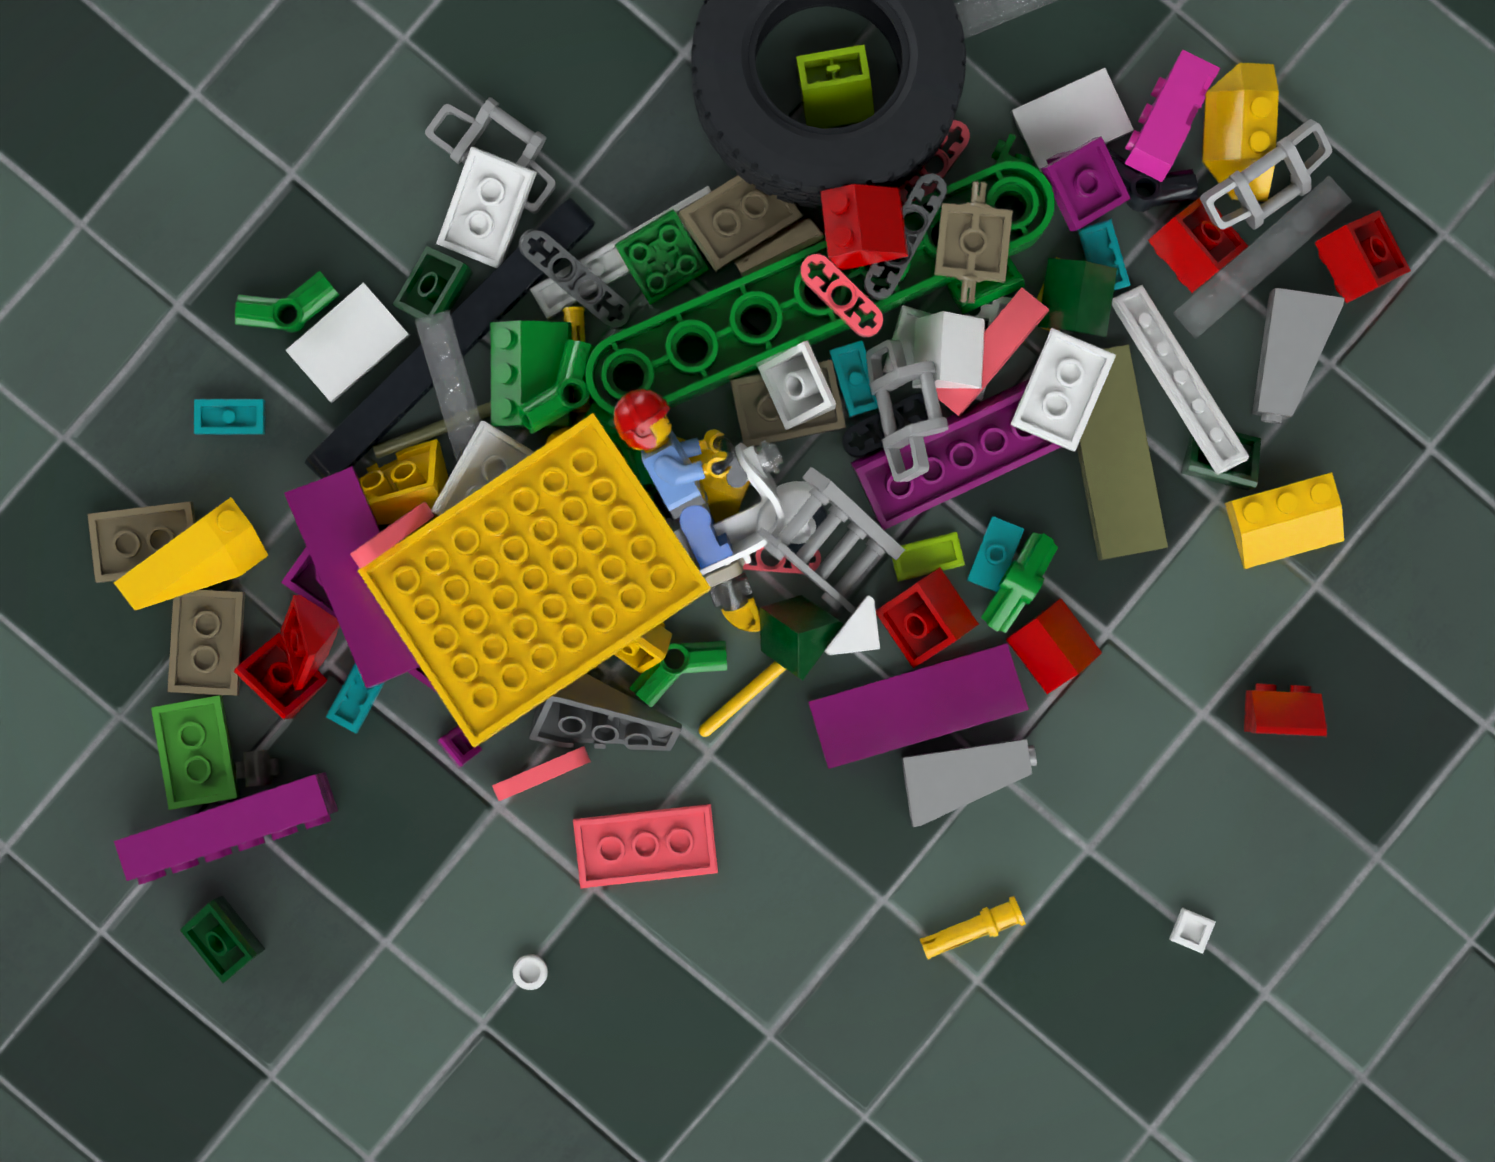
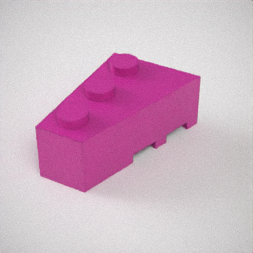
[1125,50,1220,182]

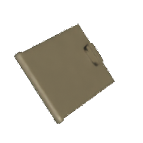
[733,215,824,277]

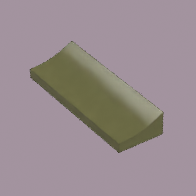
[1077,344,1168,561]

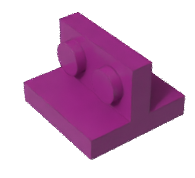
[1041,136,1131,231]

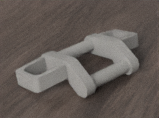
[425,97,556,214]
[1200,119,1332,230]
[866,340,949,482]

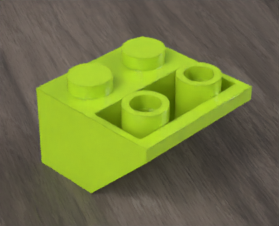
[795,44,875,129]

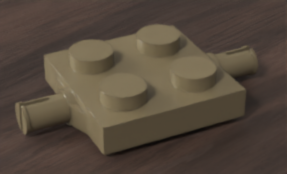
[934,182,1013,303]

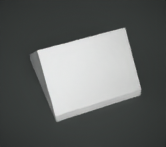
[912,311,985,389]
[758,340,836,430]
[824,595,880,655]

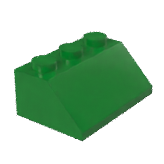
[491,320,572,429]

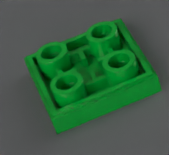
[614,209,709,305]

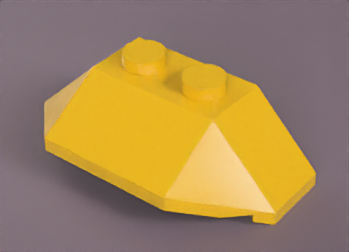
[1202,63,1279,202]

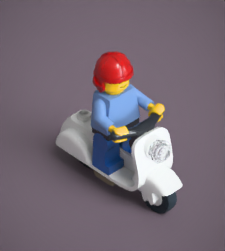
[614,389,828,614]

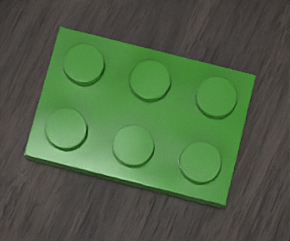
[151,695,240,810]

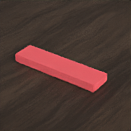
[936,287,1049,417]

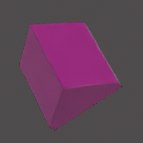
[437,725,482,769]

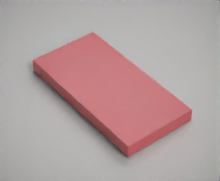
[573,804,718,888]

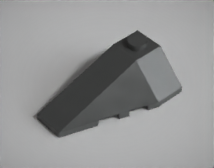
[529,674,682,751]

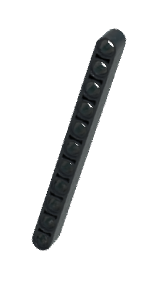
[305,198,596,479]

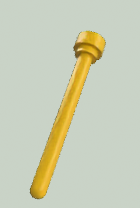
[698,661,786,737]

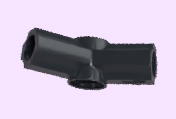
[1109,149,1198,212]

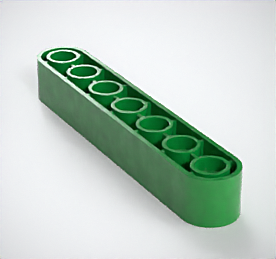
[585,161,1055,416]

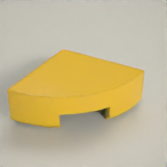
[721,598,760,632]

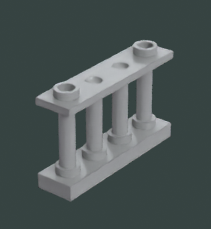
[757,467,905,614]

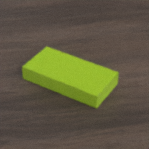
[891,532,965,582]

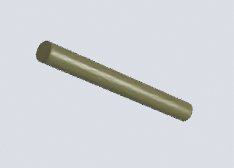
[373,401,491,459]

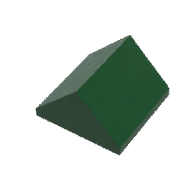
[392,246,473,330]
[1038,258,1117,337]
[1181,432,1261,490]
[760,595,844,681]
[180,896,266,984]

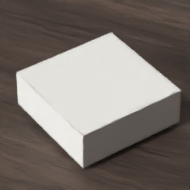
[1169,907,1216,954]

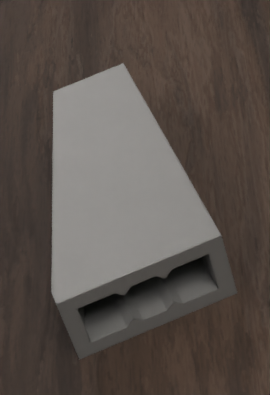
[1252,288,1344,424]
[901,739,1037,827]

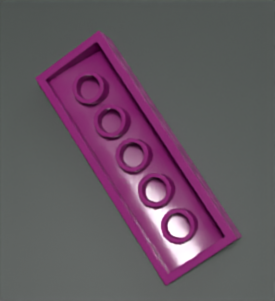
[850,379,1061,530]
[284,467,420,688]
[808,643,1029,769]

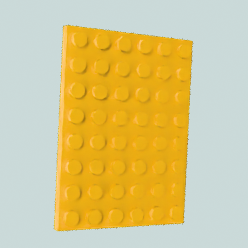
[357,413,711,748]

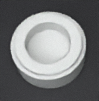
[513,954,548,990]

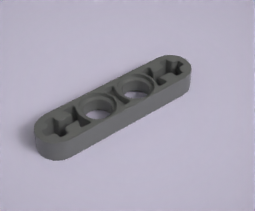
[864,174,947,300]
[519,229,631,328]

